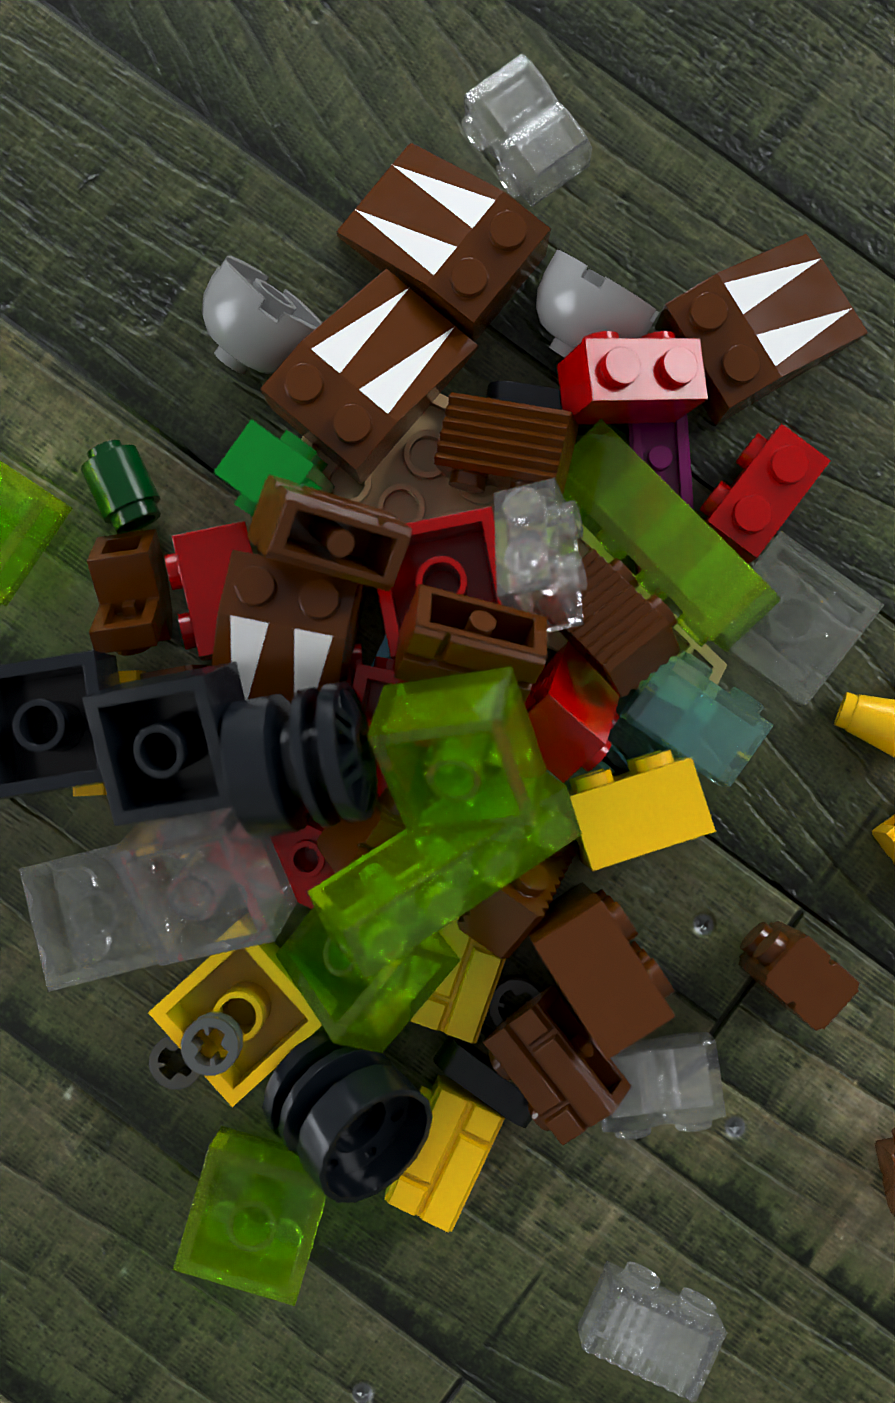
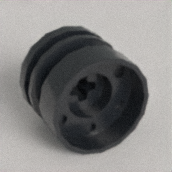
[220,681,378,839]
[262,1025,433,1203]

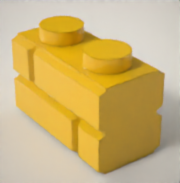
[400,899,506,1043]
[384,1075,505,1232]

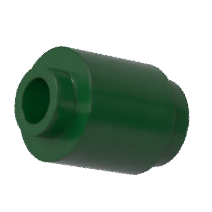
[81,440,161,534]

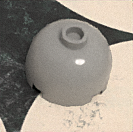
[536,249,660,357]
[202,256,322,374]

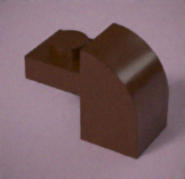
[87,529,173,656]

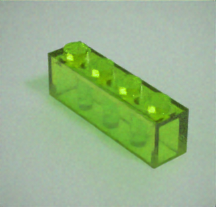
[558,419,782,652]
[307,754,582,979]

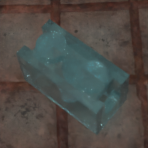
[619,651,774,787]

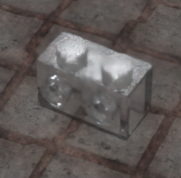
[494,478,587,632]

